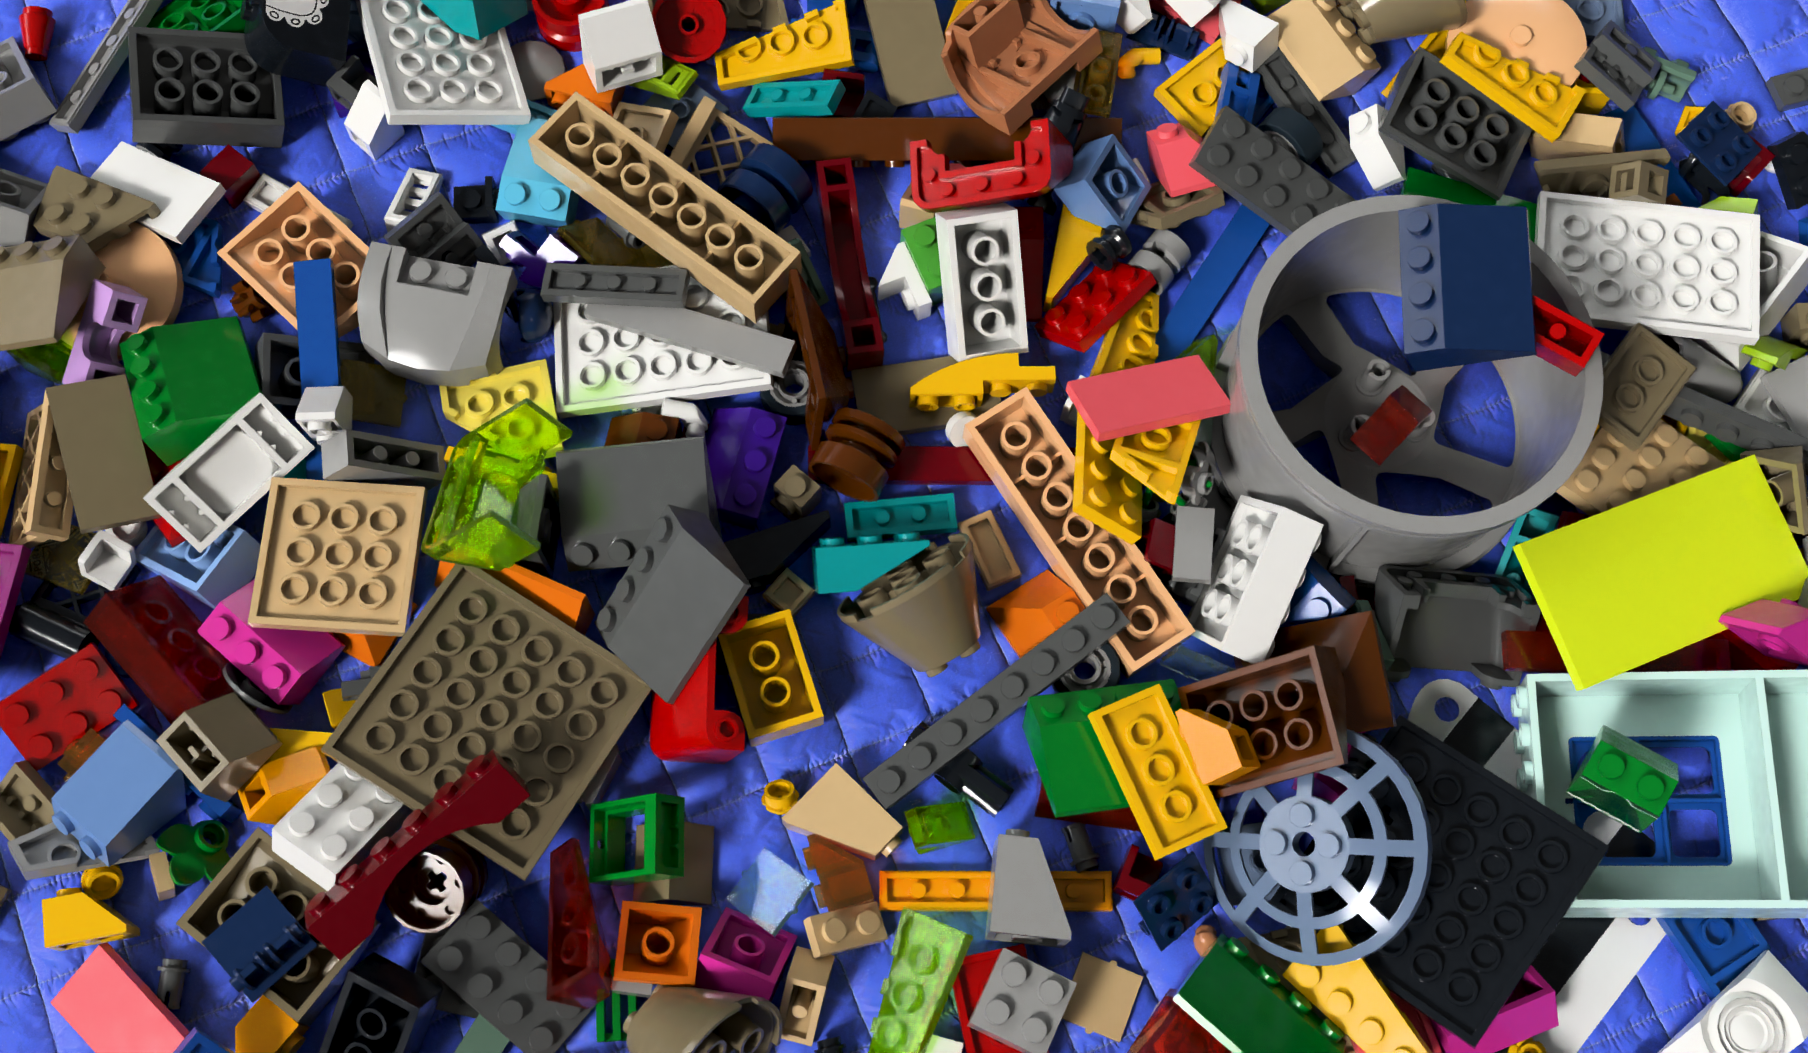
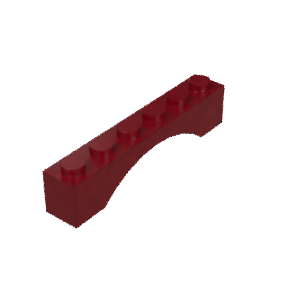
[815,157,884,372]
[304,749,531,961]

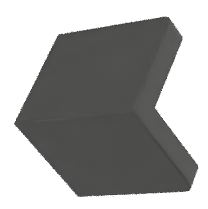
[326,54,378,111]

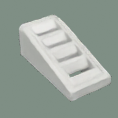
[384,167,443,232]

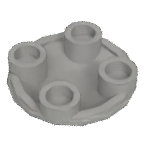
[511,40,565,101]

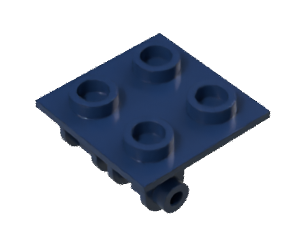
[1126,8,1200,61]
[1676,101,1762,186]
[1133,851,1219,952]
[202,886,318,1003]

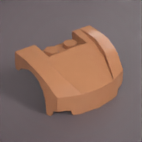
[940,0,1103,136]

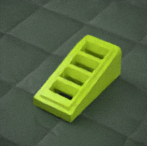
[629,55,699,100]

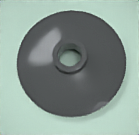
[223,662,293,714]

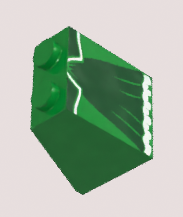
[1566,725,1679,833]

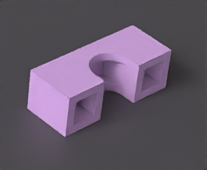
[62,279,148,384]

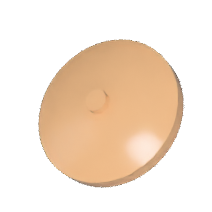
[1445,0,1587,88]
[59,222,184,361]

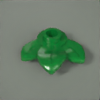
[156,820,231,886]

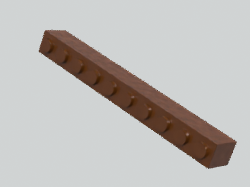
[773,117,1122,167]

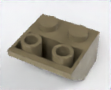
[156,692,283,802]

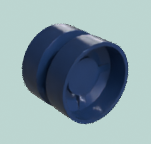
[717,143,813,235]

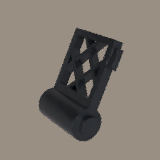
[9,538,142,659]

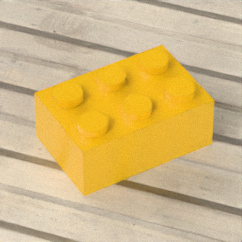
[718,608,824,747]

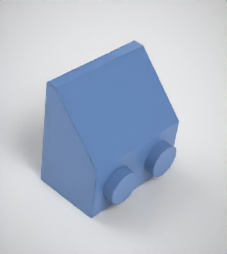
[1054,134,1152,233]

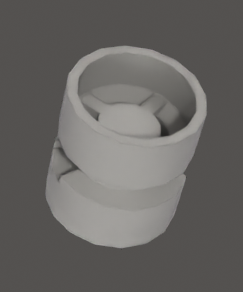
[1127,229,1191,295]

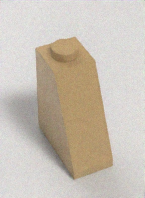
[1527,113,1625,160]
[782,763,903,861]

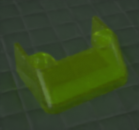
[421,398,573,571]

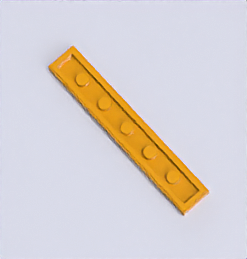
[879,871,1113,912]

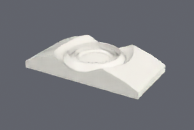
[143,392,315,553]
[1658,950,1808,1053]

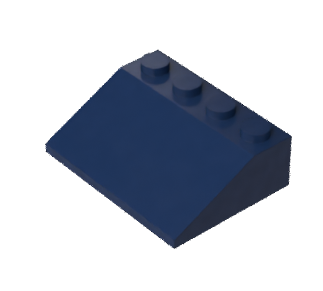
[1398,203,1537,372]

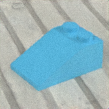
[495,117,579,228]

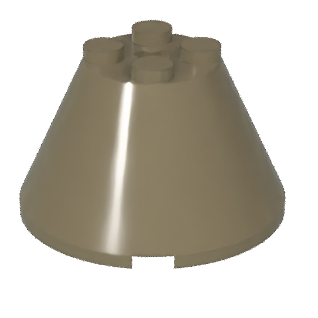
[1338,0,1467,46]
[837,533,981,677]
[623,984,782,1053]

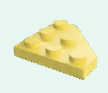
[439,359,564,463]

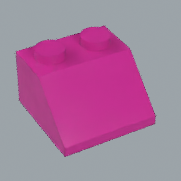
[1718,598,1808,666]
[695,907,798,1002]

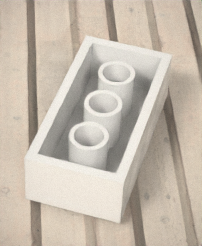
[935,202,1029,362]
[272,763,413,891]

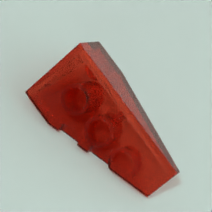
[547,838,613,1009]

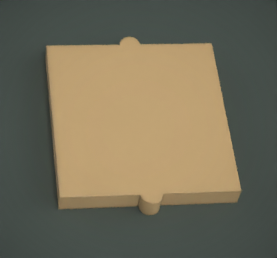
[1062,952,1143,1042]

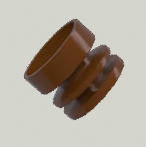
[808,407,905,502]
[384,834,488,933]

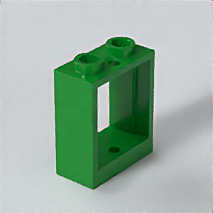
[589,793,685,886]

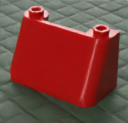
[909,118,1073,213]
[650,596,749,764]

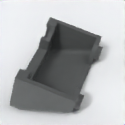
[1374,565,1541,690]

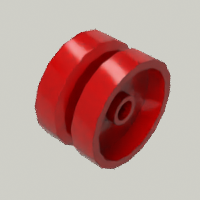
[532,0,609,52]
[651,0,727,64]

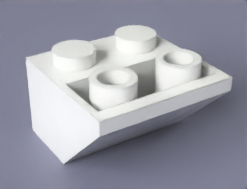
[578,0,663,94]

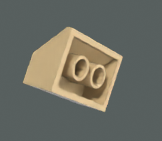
[1267,0,1382,102]

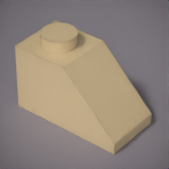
[779,946,835,1047]

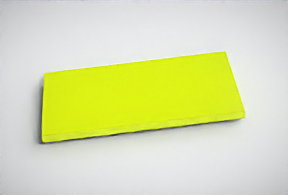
[1512,454,1808,691]

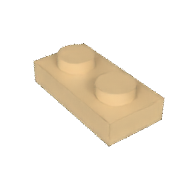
[803,901,888,959]

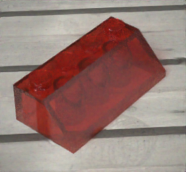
[84,575,236,724]

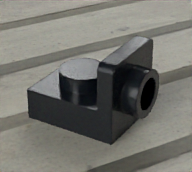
[454,176,499,224]

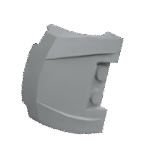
[357,241,518,387]

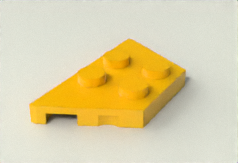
[1109,419,1202,505]

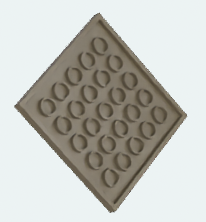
[321,557,652,881]

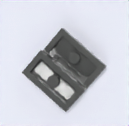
[1574,20,1662,112]
[383,192,483,267]

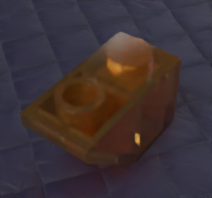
[802,834,874,912]

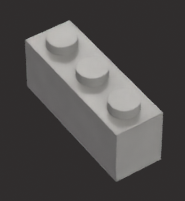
[321,429,446,491]

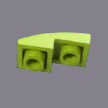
[1741,336,1807,372]

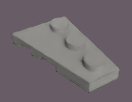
[7,822,160,880]

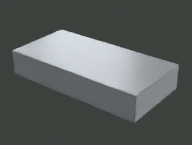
[1172,506,1215,584]

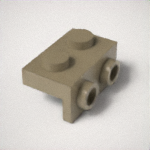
[0,760,56,841]

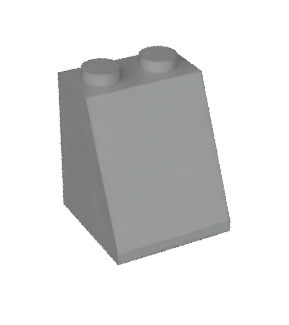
[985,829,1072,948]

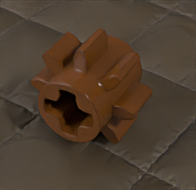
[230,280,276,323]

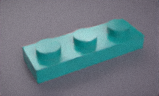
[742,79,846,118]
[844,493,958,542]

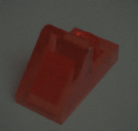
[1350,385,1432,466]

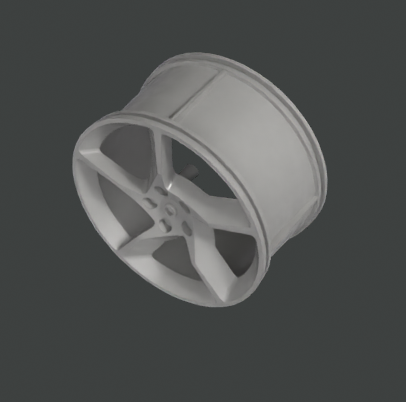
[1210,195,1604,591]

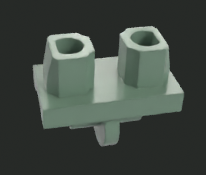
[1643,46,1697,103]

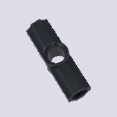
[903,721,1014,817]

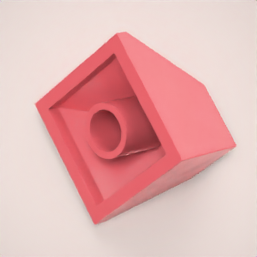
[1146,123,1217,198]

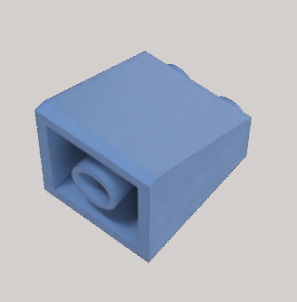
[51,719,186,867]

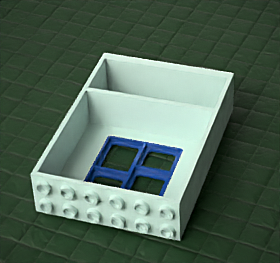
[1511,669,1808,918]

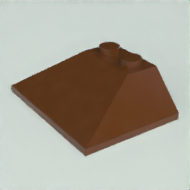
[784,269,854,451]
[1234,610,1397,733]

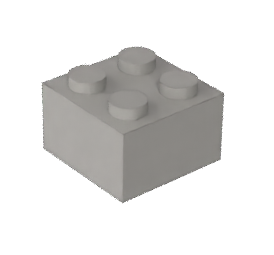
[967,947,1077,1053]

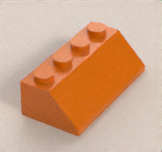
[434,535,595,636]

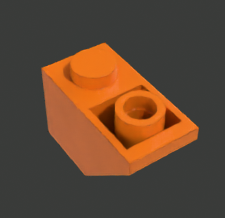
[544,64,626,117]

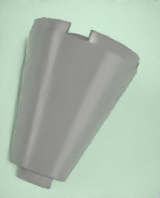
[1654,334,1743,404]

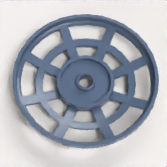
[1203,729,1433,966]

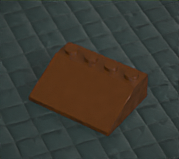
[1177,645,1348,800]

